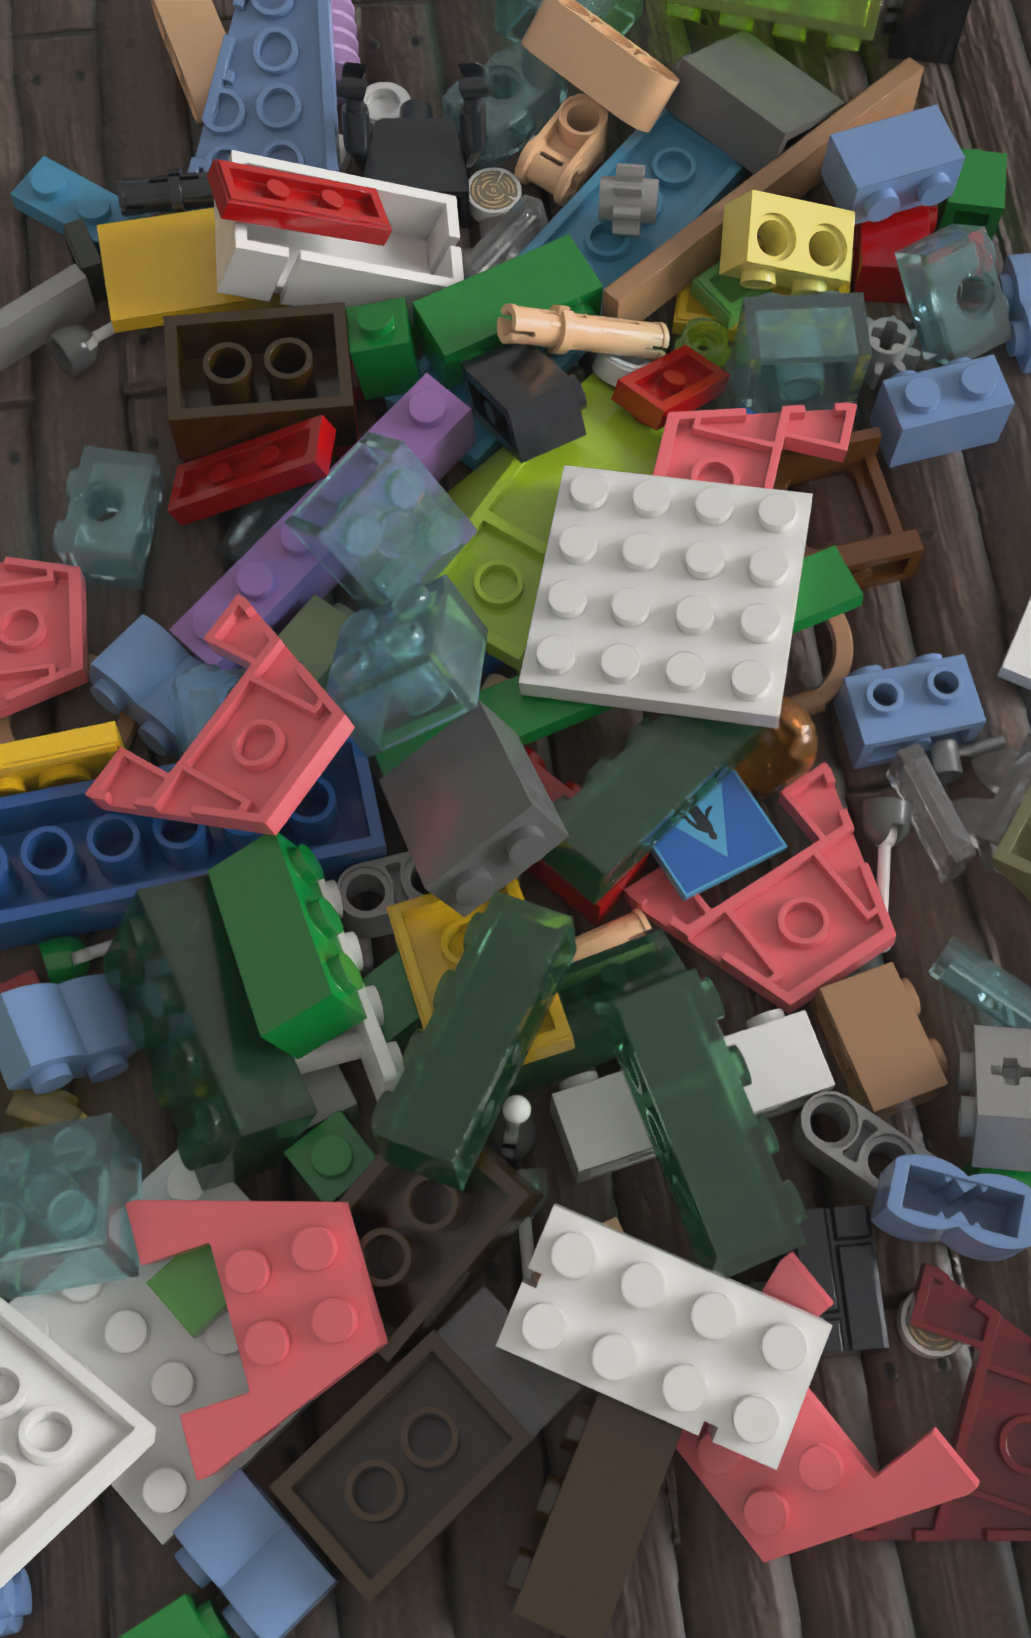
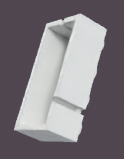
[214,150,464,327]
[496,1203,833,1470]

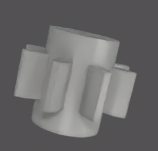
[598,163,659,237]
[845,315,921,390]

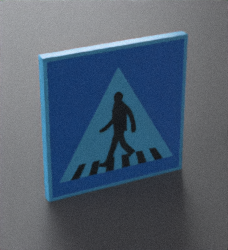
[614,746,788,901]

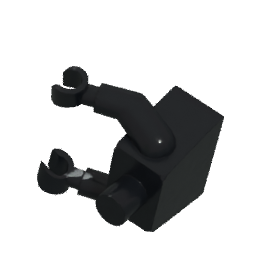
[336,61,489,228]

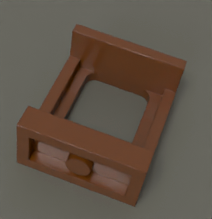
[773,426,924,589]

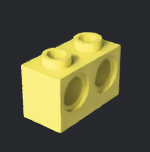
[719,190,855,299]

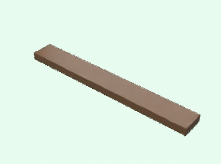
[601,57,924,321]

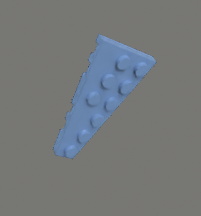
[187,0,341,211]

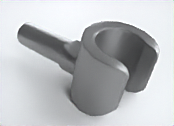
[923,735,1006,785]

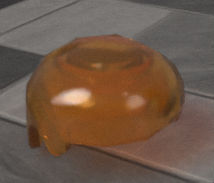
[723,695,818,796]

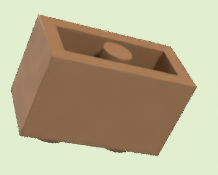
[809,962,949,1119]

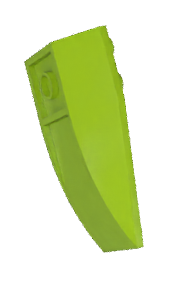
[363,372,665,675]

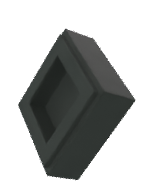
[62,218,108,303]

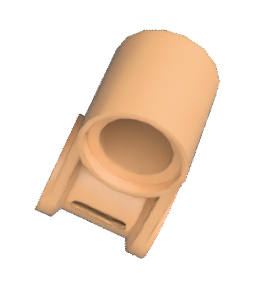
[514,94,608,207]

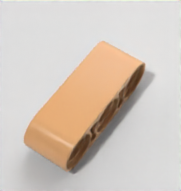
[151,0,226,124]
[521,0,680,133]

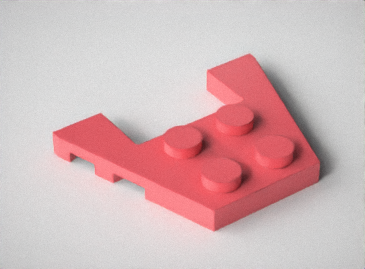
[653,402,857,489]
[0,556,89,719]
[85,594,355,836]
[624,762,896,1014]
[125,1200,388,1481]
[676,1251,980,1562]

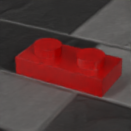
[611,344,730,431]

